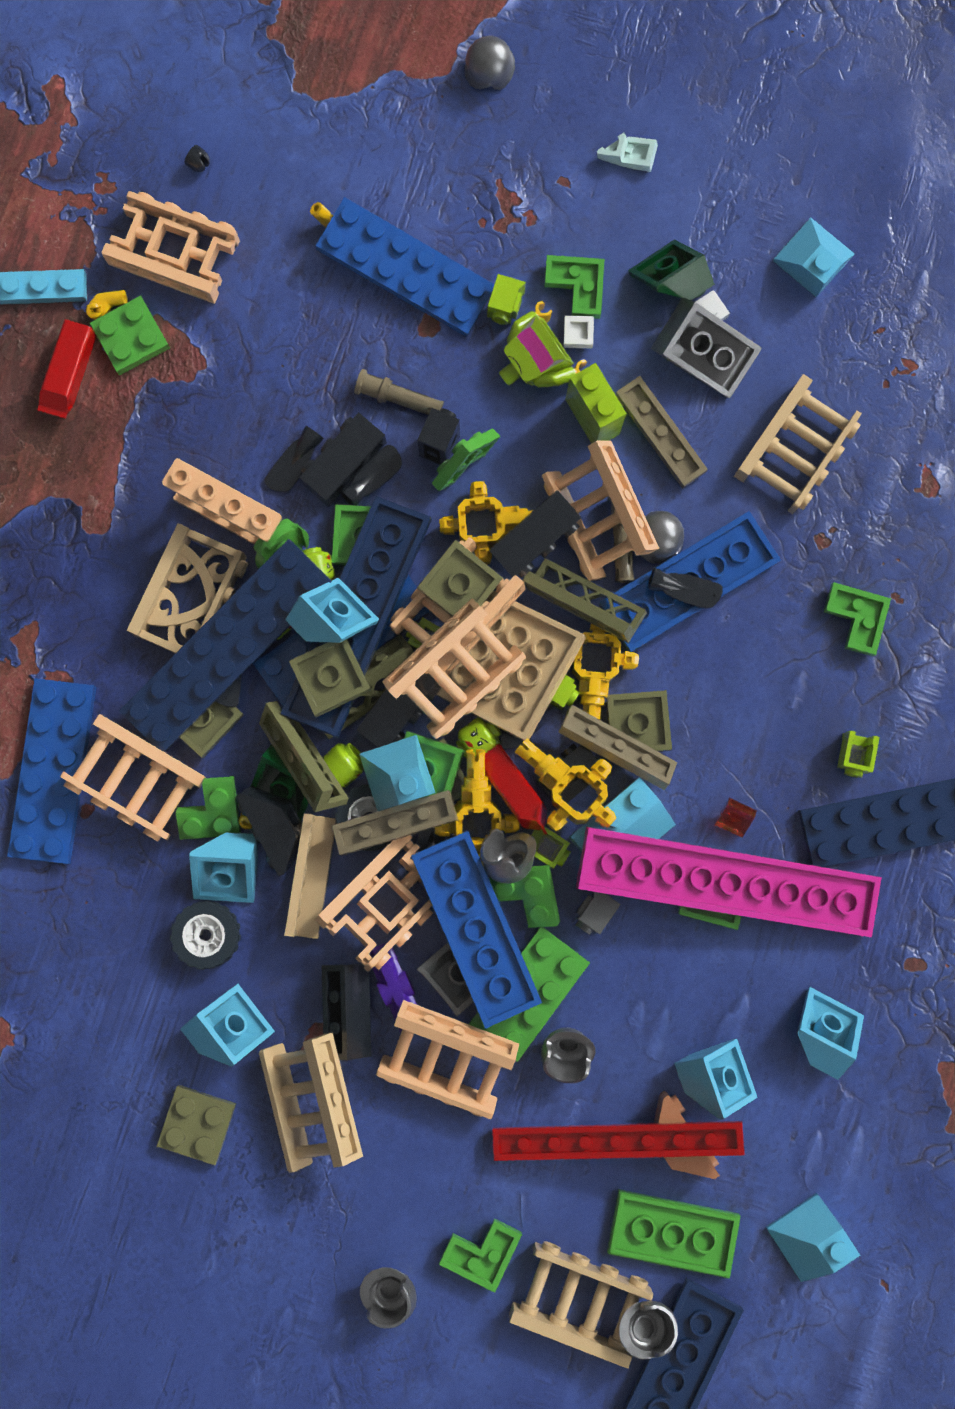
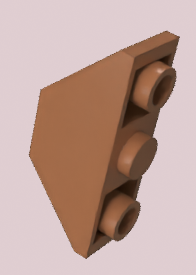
[654,1091,720,1179]

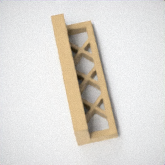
[284,813,337,939]

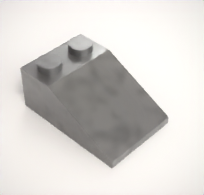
[651,298,762,399]

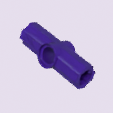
[369,941,418,1033]

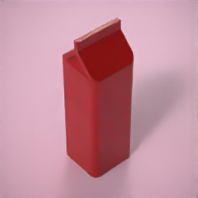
[37,319,97,419]
[485,744,548,835]

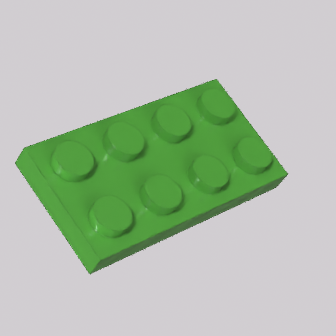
[469,927,590,1062]

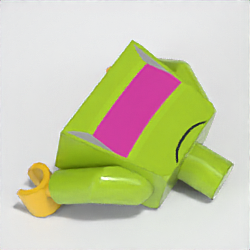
[499,301,587,388]

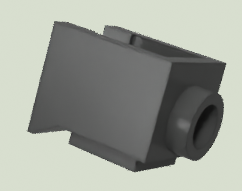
[575,891,621,935]

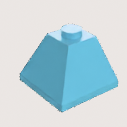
[773,218,854,297]
[286,578,379,643]
[359,735,436,811]
[189,832,258,903]
[180,984,275,1067]
[797,987,864,1080]
[675,1039,757,1119]
[766,1193,860,1282]

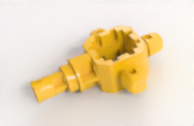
[439,481,532,565]
[572,624,639,720]
[515,739,616,832]
[434,749,520,867]

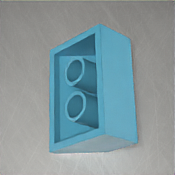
[568,777,676,853]

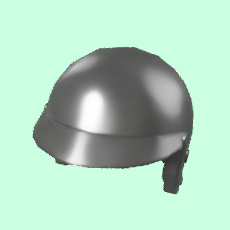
[465,36,515,90]
[641,511,684,563]
[480,829,536,883]
[541,1027,596,1083]
[360,1267,417,1329]
[619,1301,678,1359]

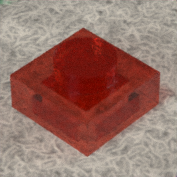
[715,797,757,838]

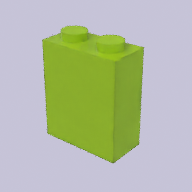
[565,363,627,444]

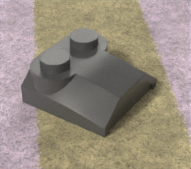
[417,942,473,1017]

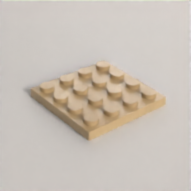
[437,591,586,741]

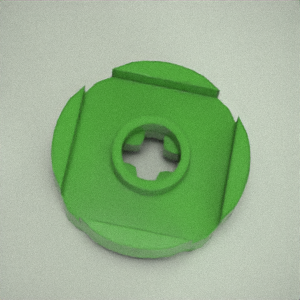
[254,519,309,569]

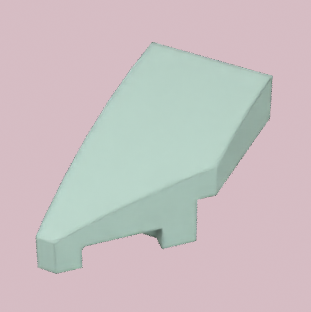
[597,133,658,172]

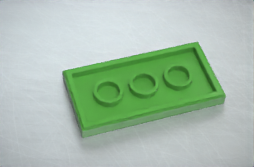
[607,1189,741,1279]

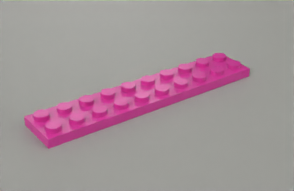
[576,827,882,937]

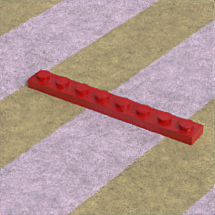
[492,1121,745,1161]

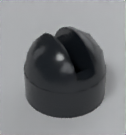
[184,145,210,172]

